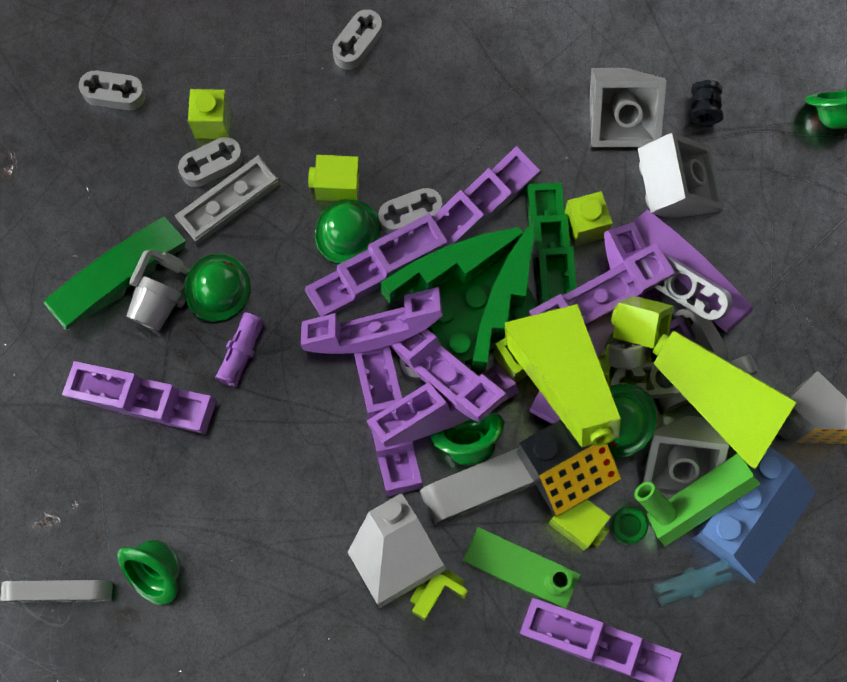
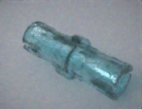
[654,558,734,607]

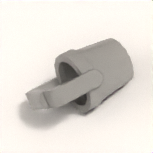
[126,250,191,331]

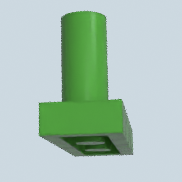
[634,453,761,547]
[462,527,581,609]

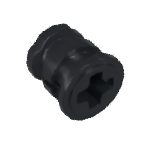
[689,80,724,125]

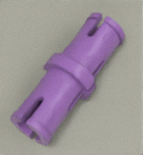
[215,312,265,387]

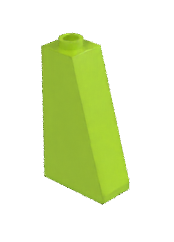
[505,304,621,447]
[652,331,797,469]

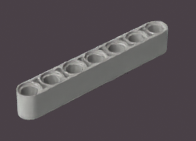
[420,399,666,526]

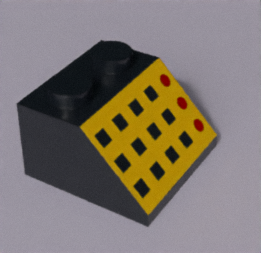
[517,419,621,517]

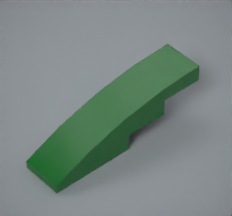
[526,182,577,305]
[44,216,186,330]
[381,227,523,304]
[471,227,534,372]

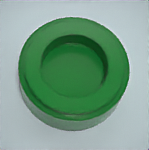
[609,506,648,545]

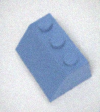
[692,447,816,583]

